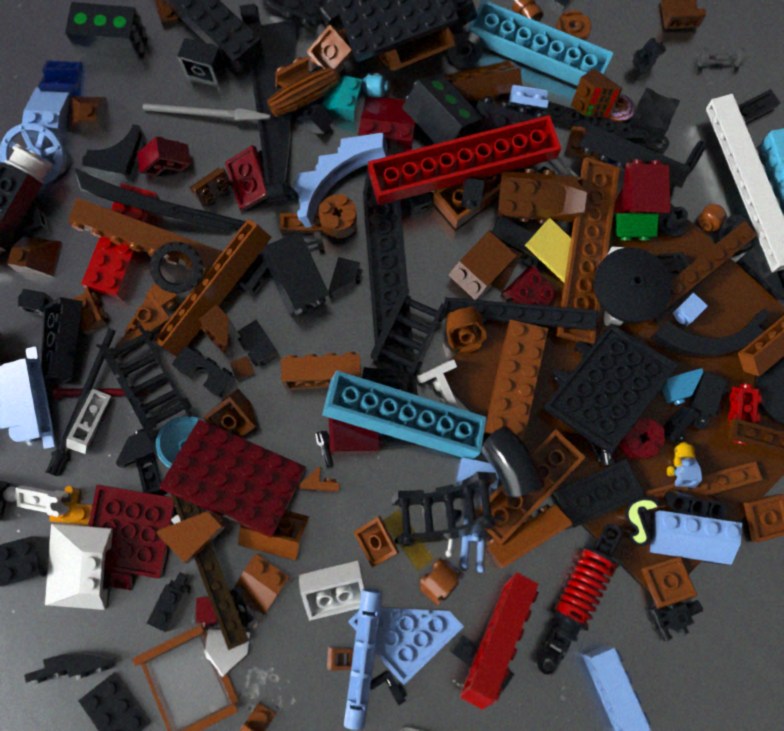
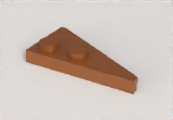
[115,290,170,359]

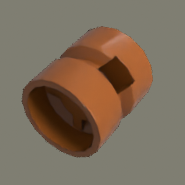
[512,0,544,22]

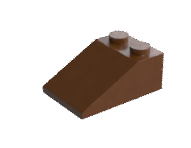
[448,230,518,300]

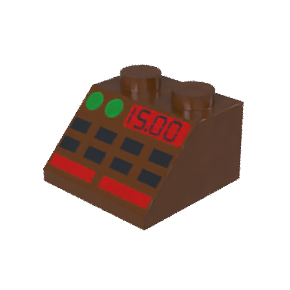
[571,68,623,118]

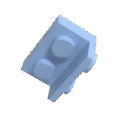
[509,85,549,109]

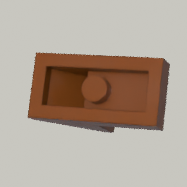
[299,466,340,492]
[240,702,277,731]

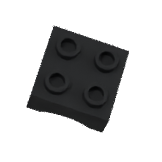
[630,87,680,135]

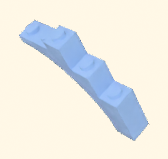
[294,133,387,228]

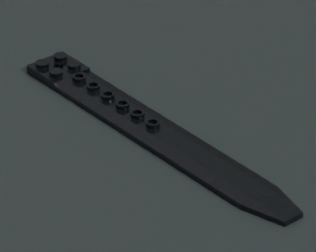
[363,168,419,448]

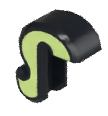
[625,496,663,546]

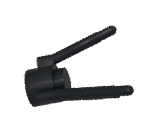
[587,439,618,466]

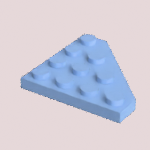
[348,608,464,685]

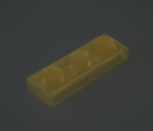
[383,509,434,571]

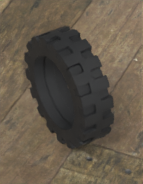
[150,242,203,294]

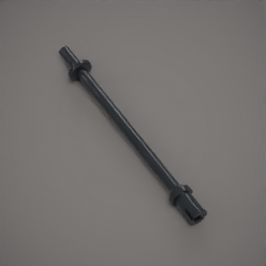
[45,328,116,476]

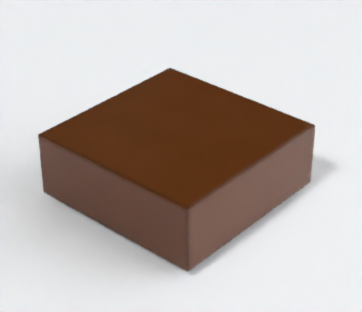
[229,356,255,381]

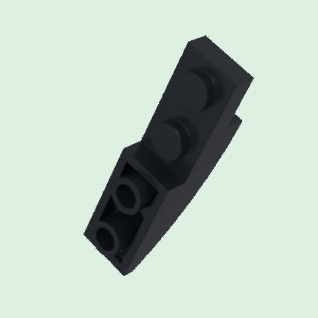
[24,652,116,685]

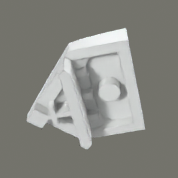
[205,629,250,677]

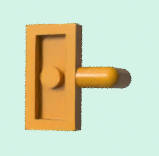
[49,486,92,525]

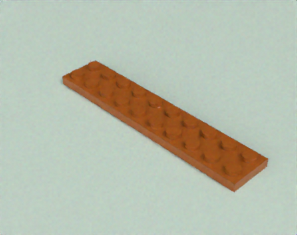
[556,157,620,345]

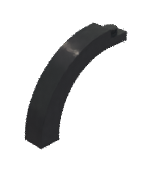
[650,308,770,359]

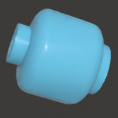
[362,73,390,98]

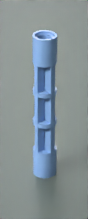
[344,589,382,730]

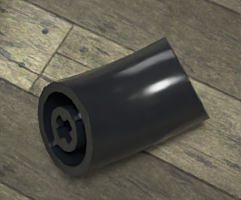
[482,426,545,497]

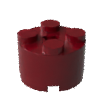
[620,418,665,460]

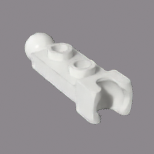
[3,485,69,517]

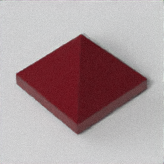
[110,571,132,590]

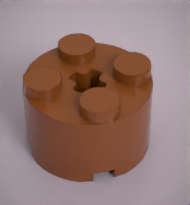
[319,194,357,238]
[445,307,487,352]
[419,558,465,607]

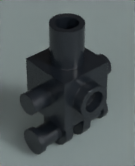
[649,600,703,642]

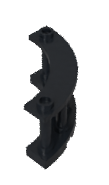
[98,325,193,439]
[391,471,503,547]

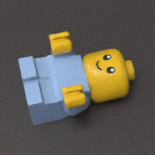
[667,442,702,488]

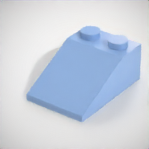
[22,87,72,139]

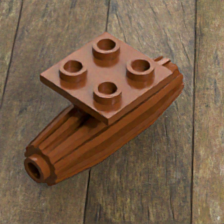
[267,56,340,117]

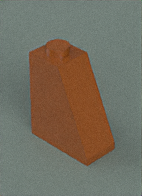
[156,511,225,563]

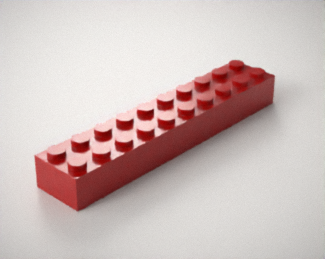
[368,115,562,205]

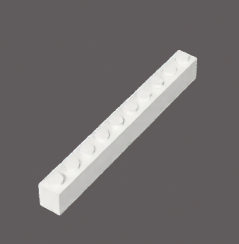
[706,94,784,273]

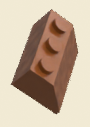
[238,510,309,561]

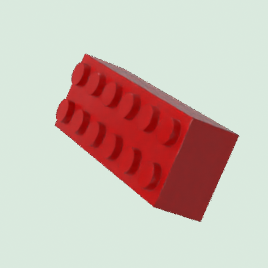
[81,183,160,301]
[459,572,539,710]

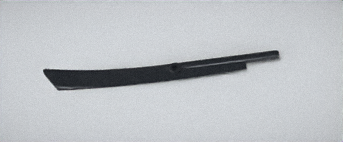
[74,169,259,230]

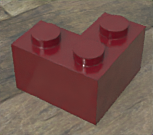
[137,137,191,176]

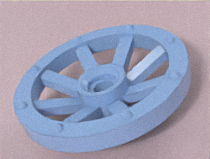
[0,123,65,187]

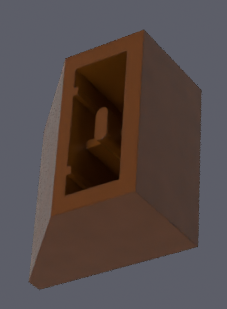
[198,304,236,356]

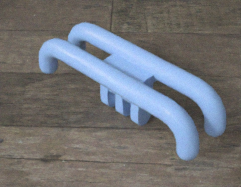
[460,492,491,573]

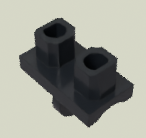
[633,38,666,74]

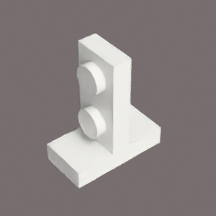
[416,360,459,408]

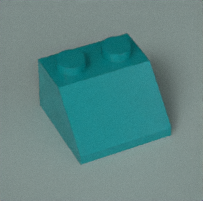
[322,76,363,122]

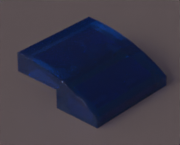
[38,60,83,93]

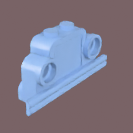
[0,347,56,449]

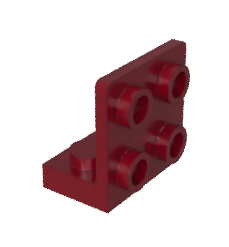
[501,267,558,306]

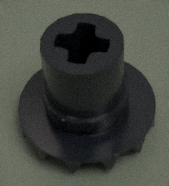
[658,207,688,238]

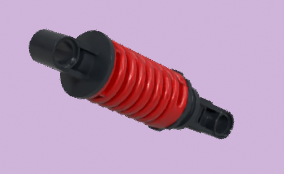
[538,524,622,675]

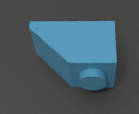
[662,368,703,406]

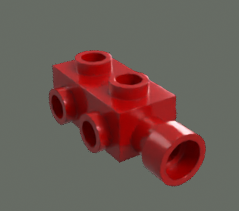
[728,384,762,444]

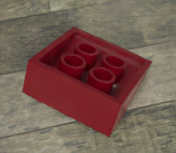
[358,95,416,151]

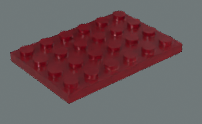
[160,419,306,538]

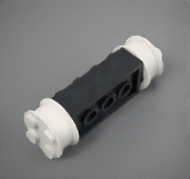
[0,144,53,254]

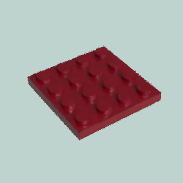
[88,484,175,579]

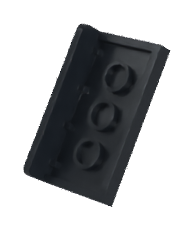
[474,95,547,134]

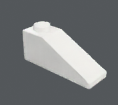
[67,389,111,454]

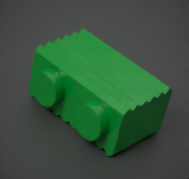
[615,213,658,241]

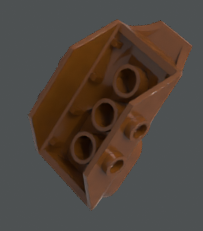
[498,168,587,223]

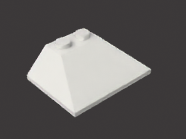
[45,523,113,610]

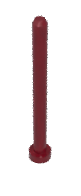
[53,386,149,399]

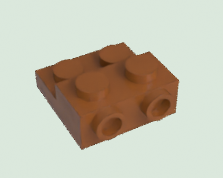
[306,25,353,74]

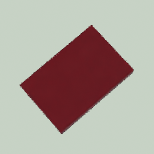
[225,145,267,211]

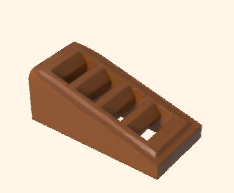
[327,647,354,671]

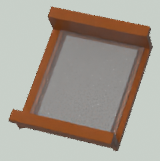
[132,624,241,731]

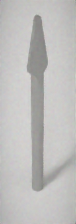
[143,103,270,121]

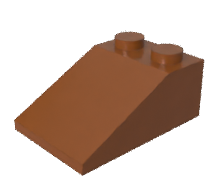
[234,553,292,629]

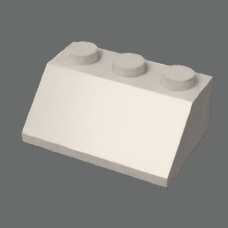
[299,561,365,621]

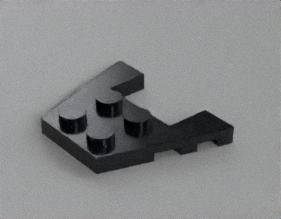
[654,253,701,324]

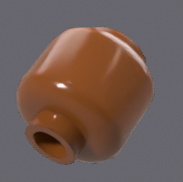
[698,204,727,232]

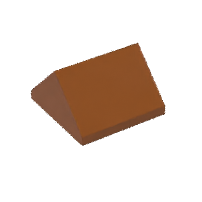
[354,516,399,568]

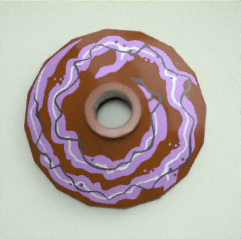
[608,93,636,122]

